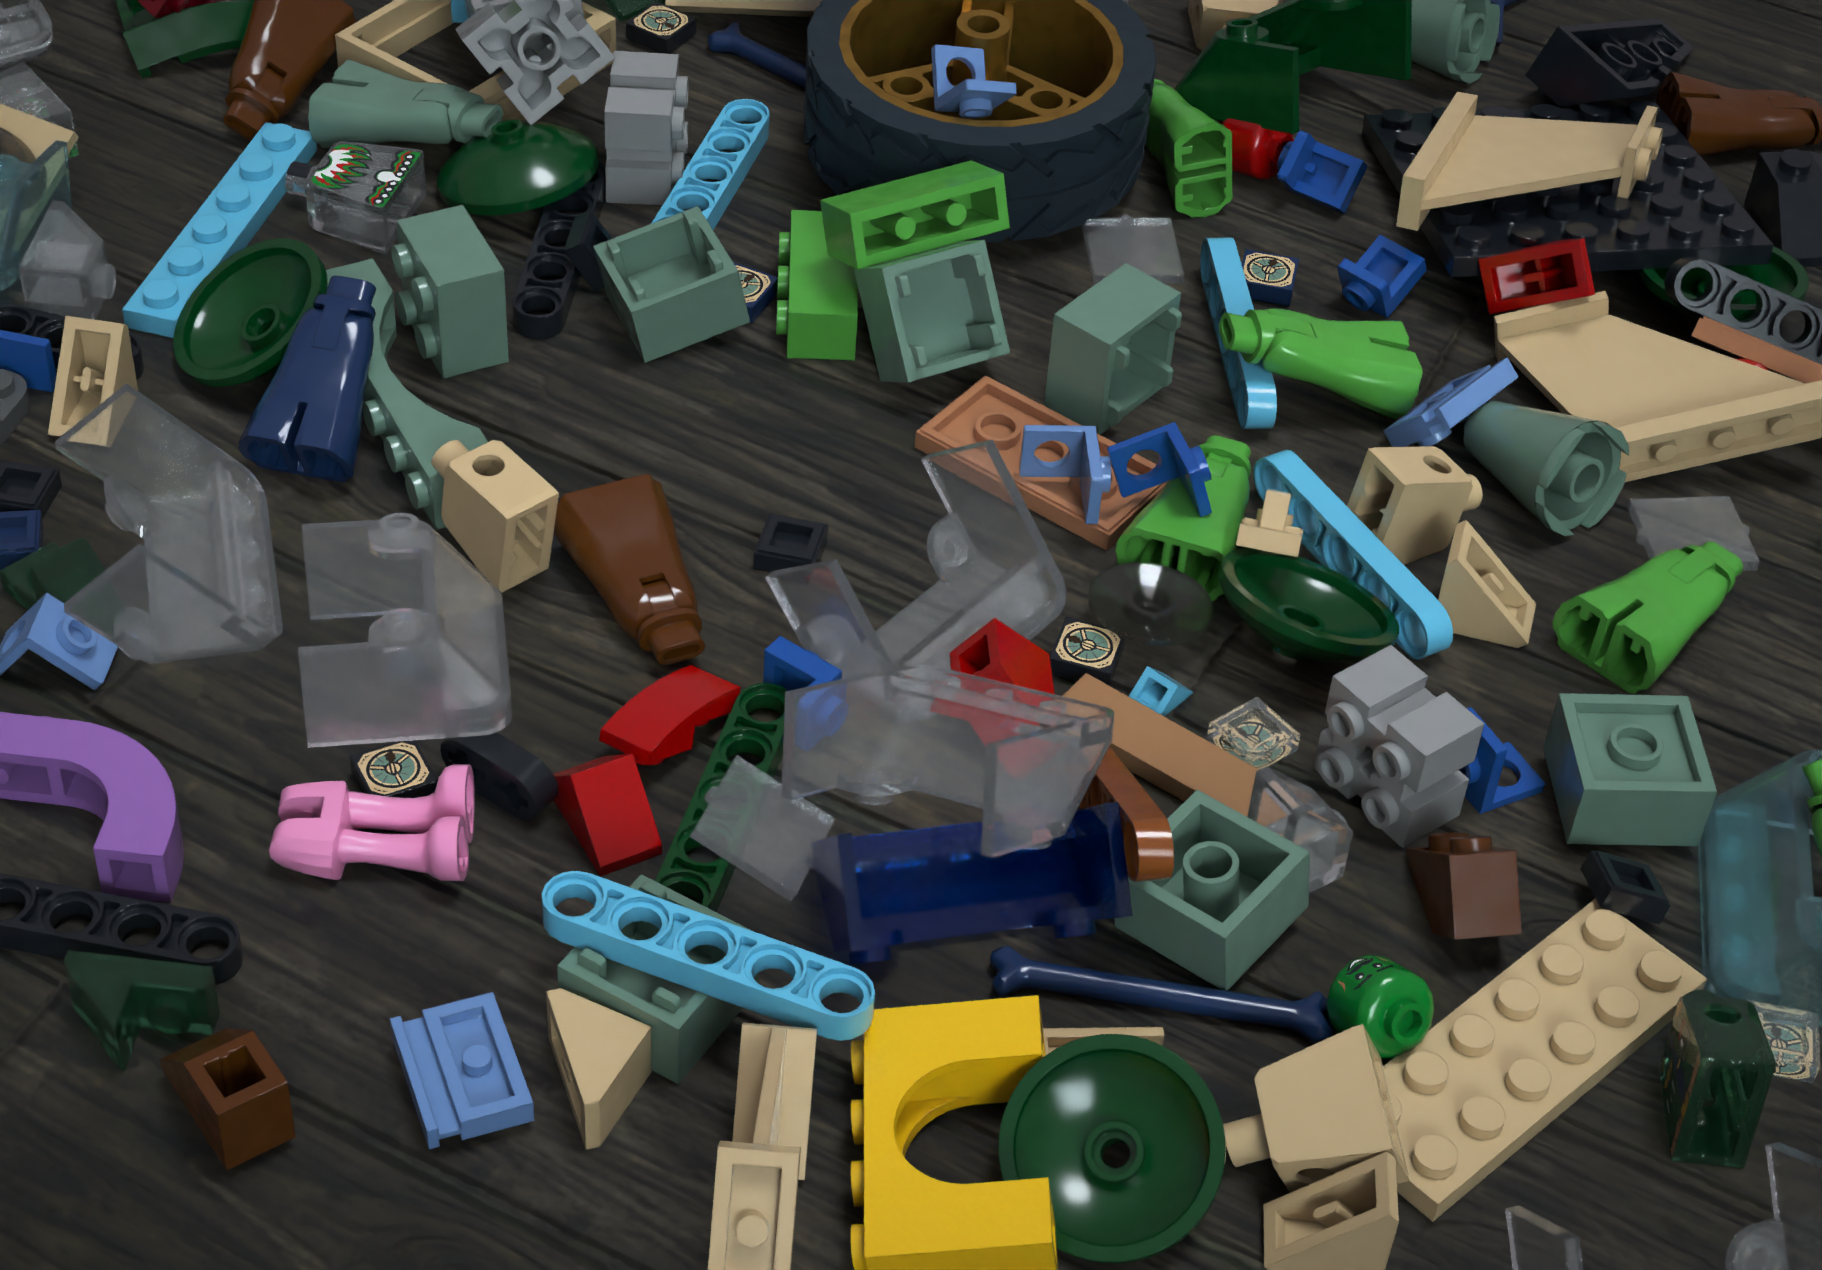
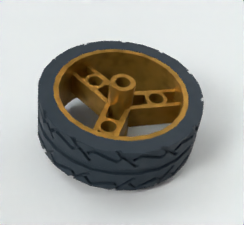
[804,0,1157,242]

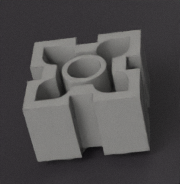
[455,0,615,125]
[604,51,689,205]
[1313,645,1484,848]

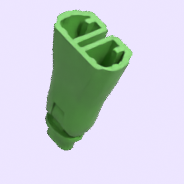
[1145,79,1233,218]
[1219,308,1423,420]
[1115,435,1251,603]
[1553,541,1743,694]

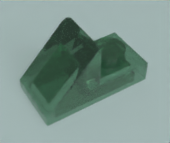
[0,537,132,635]
[64,950,220,1070]

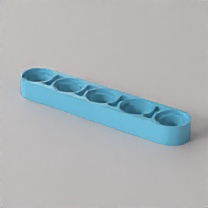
[651,99,770,230]
[1200,237,1277,429]
[1253,450,1453,660]
[542,871,875,1041]

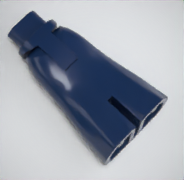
[238,276,376,482]

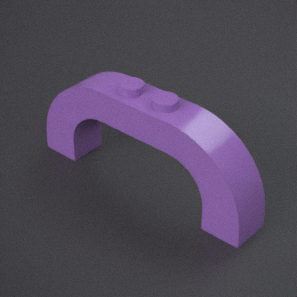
[0,712,184,903]

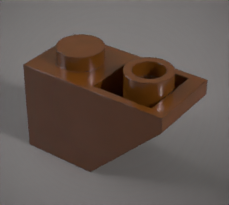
[1406,832,1522,939]
[159,1028,296,1170]

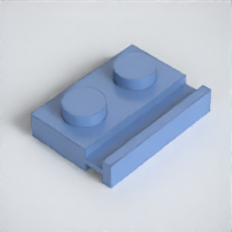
[1383,357,1518,447]
[390,992,534,1149]

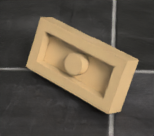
[1236,489,1304,557]

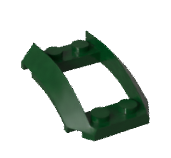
[115,0,254,79]

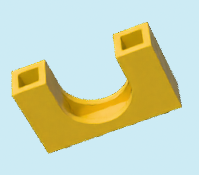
[851,995,1058,1270]

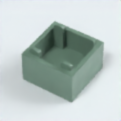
[593,206,750,363]
[854,240,1010,383]
[1044,263,1182,435]
[1543,693,1717,846]
[557,874,759,1085]

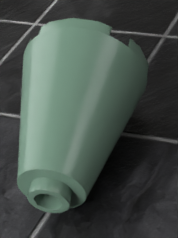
[1411,0,1500,84]
[1464,401,1629,536]

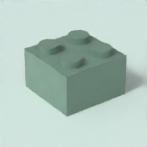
[391,205,509,379]
[1112,789,1310,991]

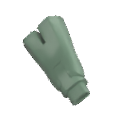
[308,59,503,148]

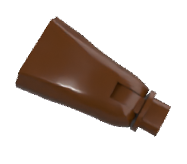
[223,0,356,141]
[1656,72,1822,157]
[553,474,705,665]

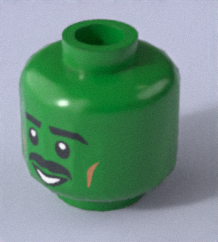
[1326,955,1434,1059]

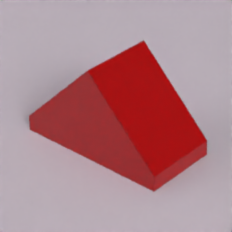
[1478,238,1595,314]
[553,753,662,877]

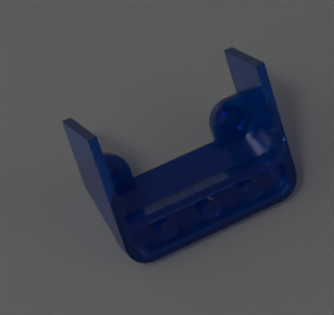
[811,802,1133,964]

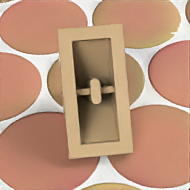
[48,316,138,444]
[1438,520,1536,648]
[546,988,652,1150]
[1263,1151,1399,1270]

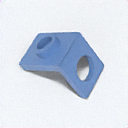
[931,45,1017,118]
[1019,425,1111,524]
[0,593,120,690]

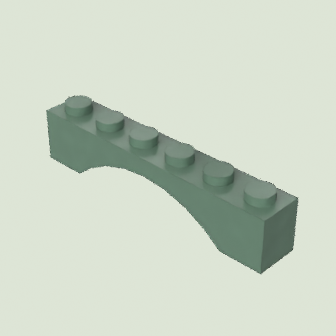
[326,258,488,530]

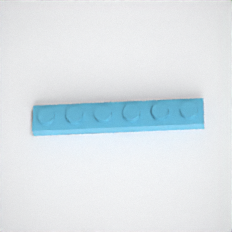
[122,122,317,338]

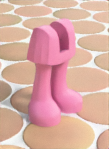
[269,764,475,881]

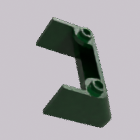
[1175,0,1412,134]

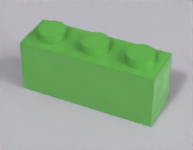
[820,160,1010,270]
[776,210,858,360]

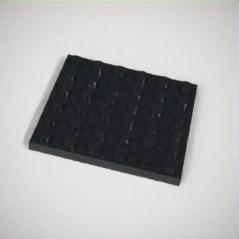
[1362,101,1774,277]

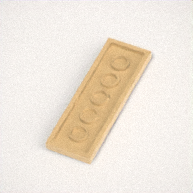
[1383,898,1708,1222]

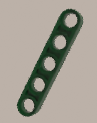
[655,683,794,912]

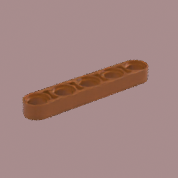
[1059,730,1174,882]

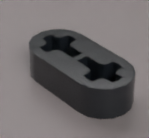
[440,721,559,820]

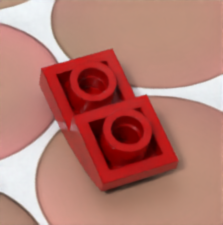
[599,665,741,765]

